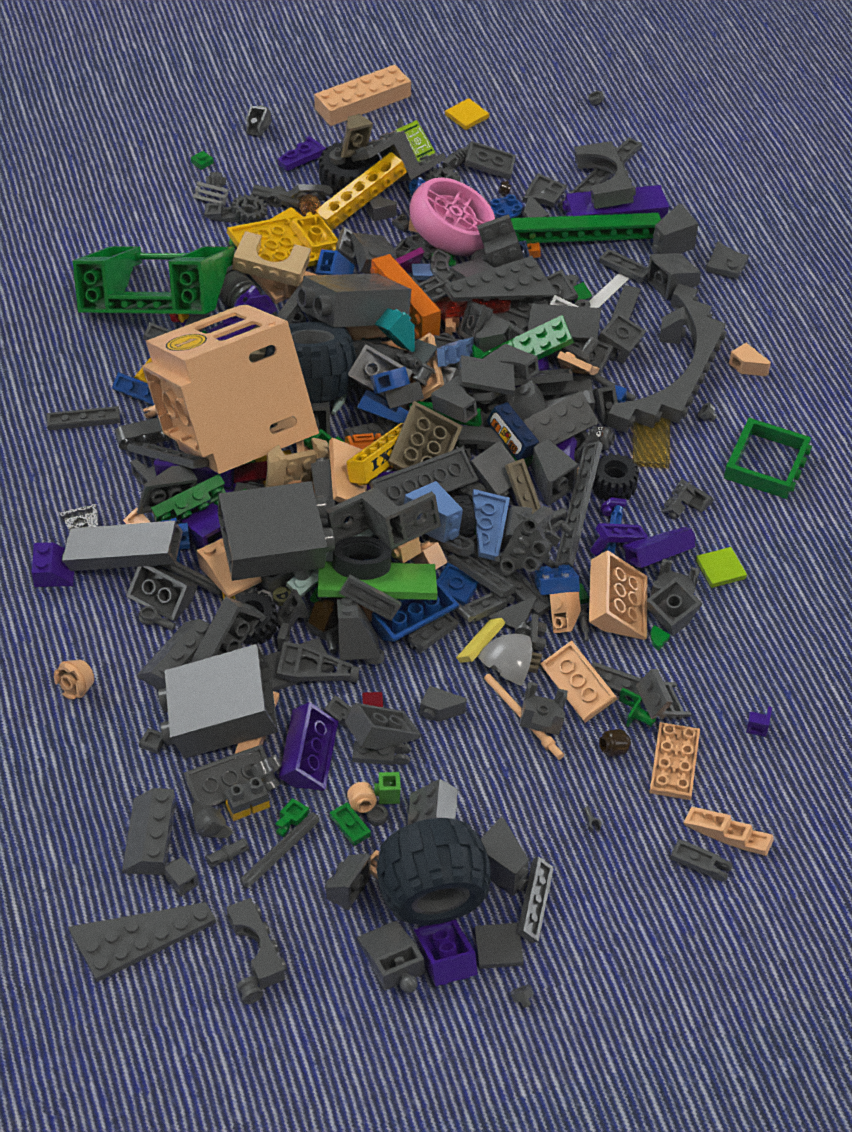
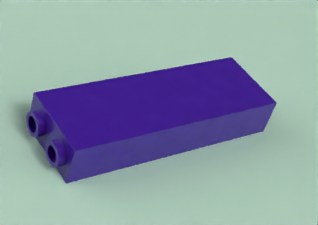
[562,185,669,219]

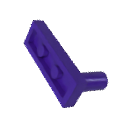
[590,523,648,556]

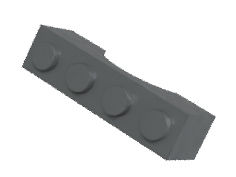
[226,898,287,989]

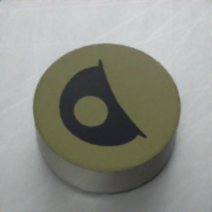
[273,587,291,606]

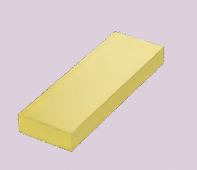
[456,618,505,663]

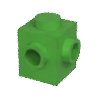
[374,772,401,804]

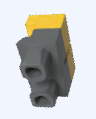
[225,776,270,821]

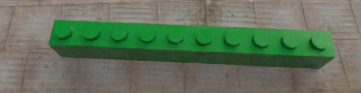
[510,213,661,243]

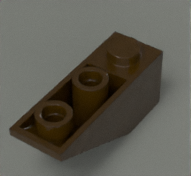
[309,597,344,632]

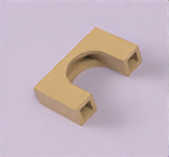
[232,231,311,287]

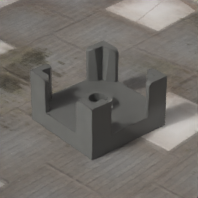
[598,312,646,364]
[651,558,700,596]
[519,681,568,735]

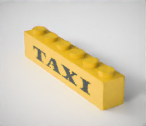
[347,423,404,485]

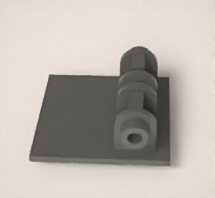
[395,340,439,375]

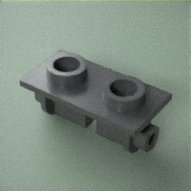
[662,481,696,519]

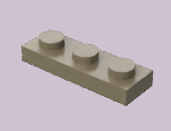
[505,458,541,514]

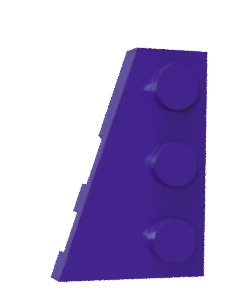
[277,136,326,171]

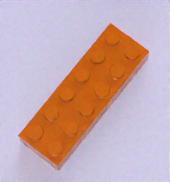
[370,254,441,339]

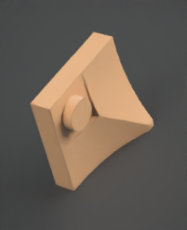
[557,351,600,375]

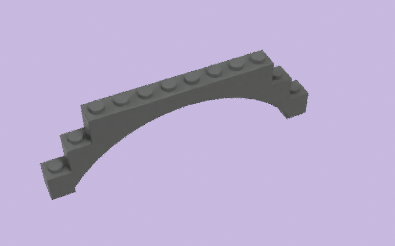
[606,283,727,433]

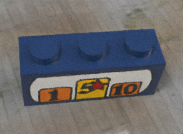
[487,402,540,460]

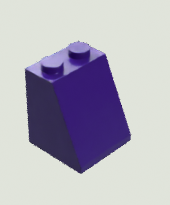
[181,503,222,549]

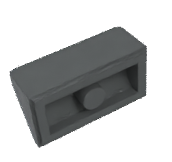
[671,479,714,513]

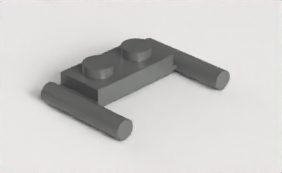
[454,592,515,622]

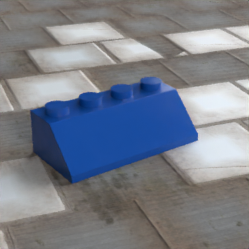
[372,579,459,642]

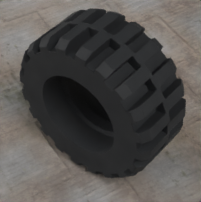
[319,141,380,196]

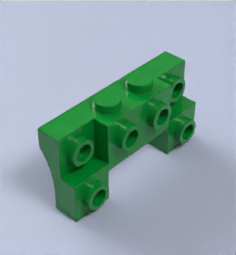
[151,474,226,522]

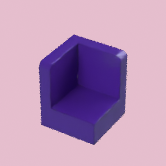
[746,706,772,737]

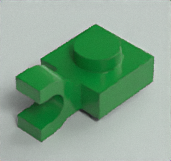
[276,798,310,837]

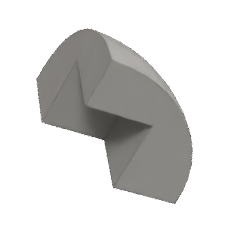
[478,634,532,686]

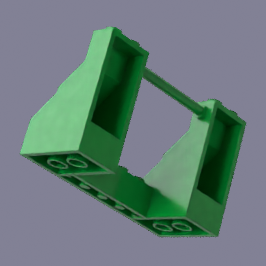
[73,246,235,314]

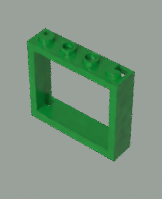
[724,418,812,499]

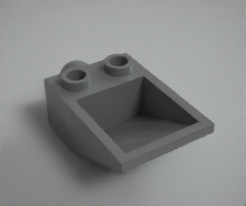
[357,921,425,993]

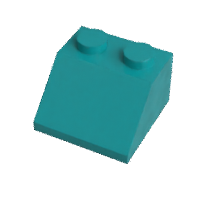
[375,308,415,353]

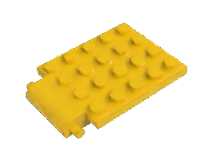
[226,212,338,267]

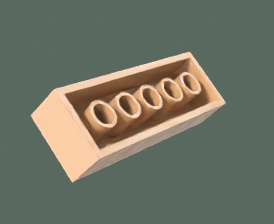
[314,65,411,126]

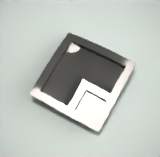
[522,173,567,208]
[706,241,749,279]

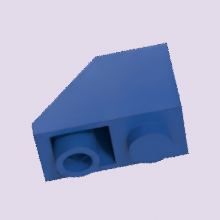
[370,367,410,394]

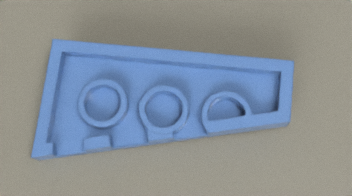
[472,489,510,561]

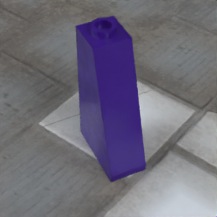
[623,527,696,568]

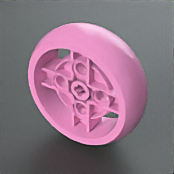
[409,178,495,256]

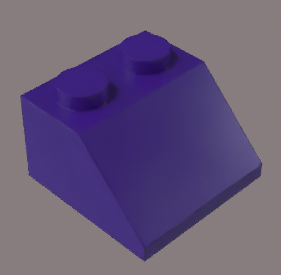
[31,542,74,587]

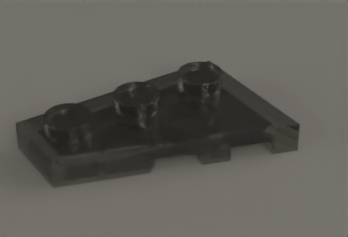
[59,504,100,531]

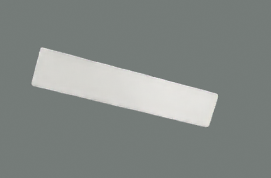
[589,273,629,308]

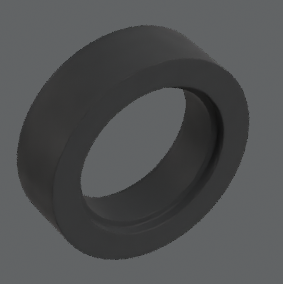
[332,536,392,580]

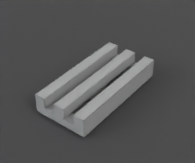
[193,181,229,206]

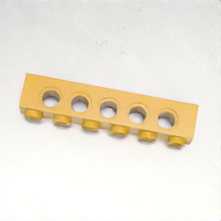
[315,152,407,231]

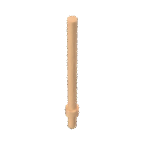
[484,673,564,760]

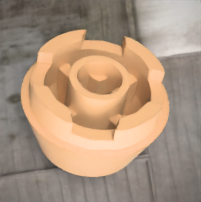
[54,660,94,700]

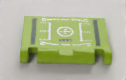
[394,120,435,161]

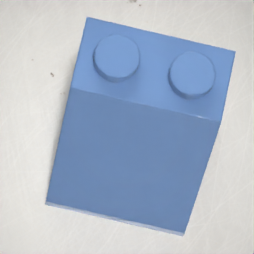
[404,481,463,543]

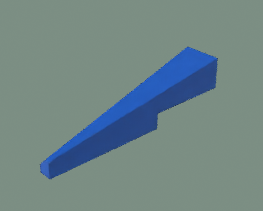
[356,390,409,424]

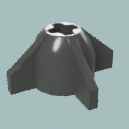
[191,799,234,838]

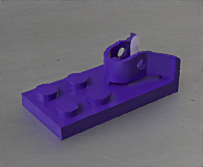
[208,285,277,341]

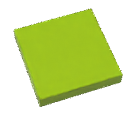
[696,547,747,588]

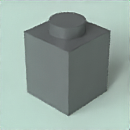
[164,856,198,897]

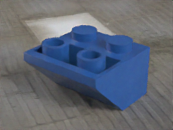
[315,249,355,275]

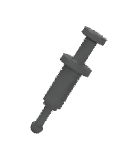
[578,604,589,642]

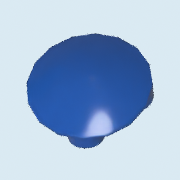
[491,195,523,218]

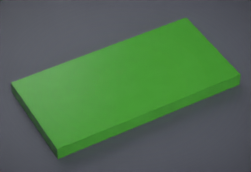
[318,561,437,600]

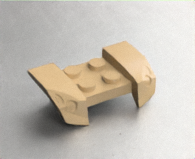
[265,438,330,487]

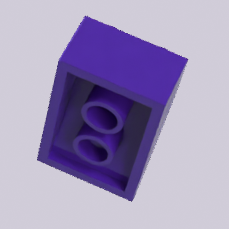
[414,919,478,986]

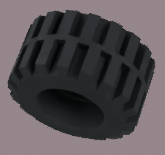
[592,453,639,501]
[234,590,279,645]

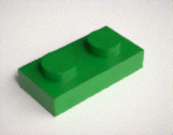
[330,802,371,846]

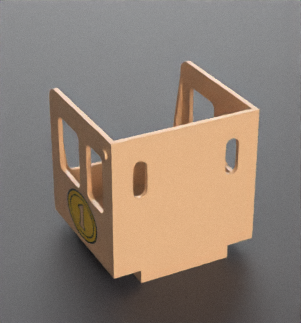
[142,305,319,474]

